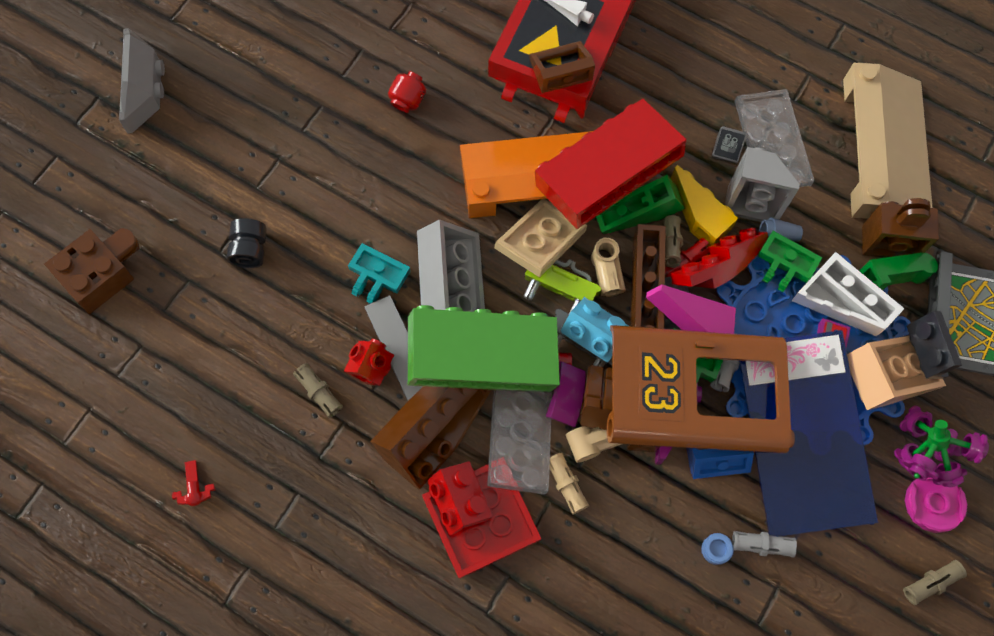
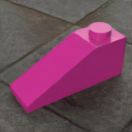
[646,284,736,334]

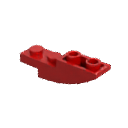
[671,228,768,289]

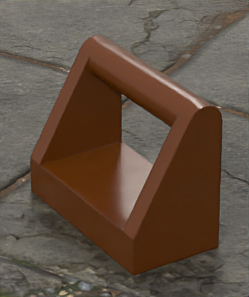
[529,41,595,93]

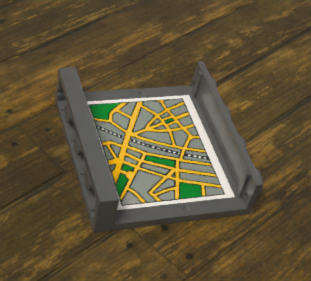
[927,252,994,376]

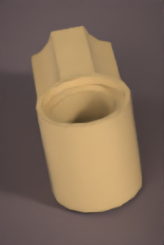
[591,238,625,297]
[566,426,621,463]

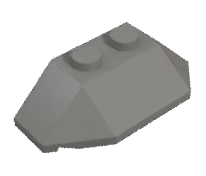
[119,28,165,133]

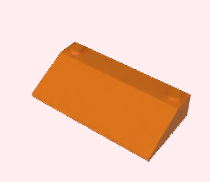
[460,131,593,218]

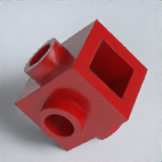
[344,339,394,386]

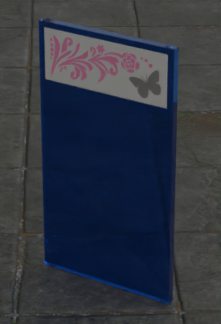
[739,330,878,537]

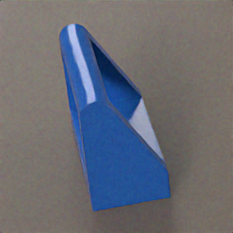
[686,447,754,479]

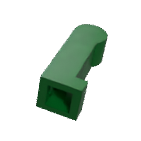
[859,253,938,290]

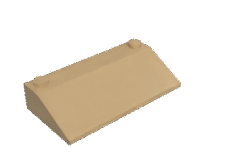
[843,63,933,219]

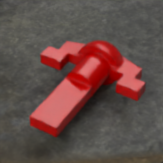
[172,460,215,506]

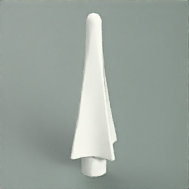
[544,0,594,26]

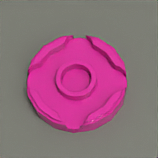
[905,478,968,533]

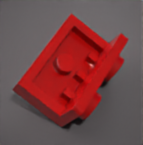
[428,461,493,535]

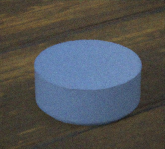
[701,533,734,565]

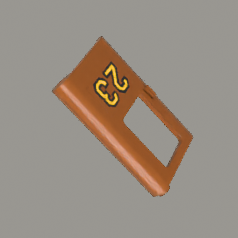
[606,325,795,453]

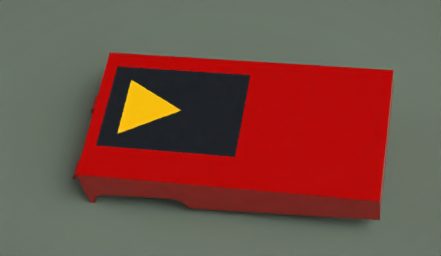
[488,0,636,123]

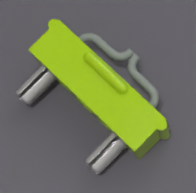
[524,260,601,314]

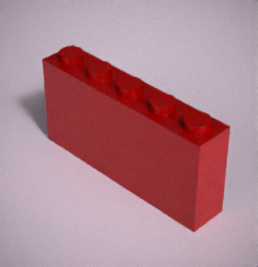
[535,99,687,229]

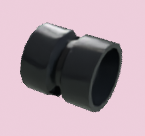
[226,218,267,268]

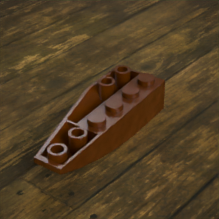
[370,386,492,490]

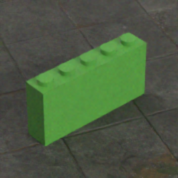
[408,305,560,392]

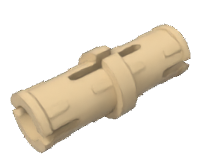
[545,453,589,514]

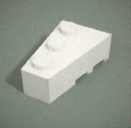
[792,252,904,336]

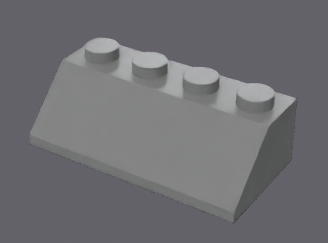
[417,220,485,312]

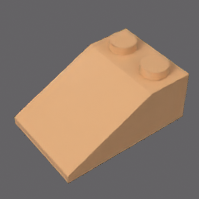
[844,336,946,410]

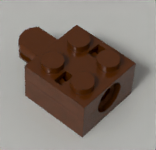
[862,198,939,258]
[44,228,140,315]

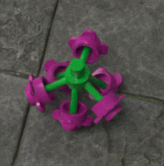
[894,406,989,487]

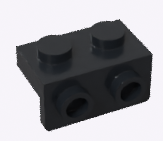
[906,311,962,379]

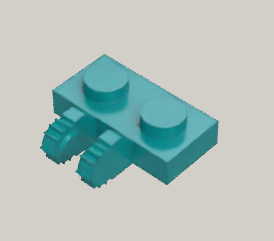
[348,243,411,304]

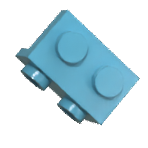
[561,297,629,362]

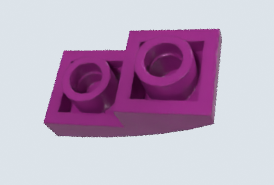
[546,361,586,427]

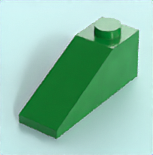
[596,175,685,234]

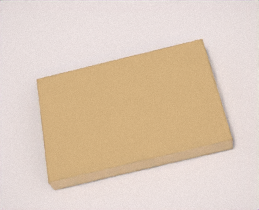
[495,199,587,278]

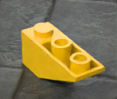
[671,165,738,247]

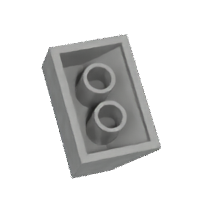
[725,147,800,222]

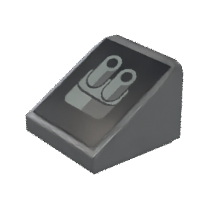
[711,126,746,164]

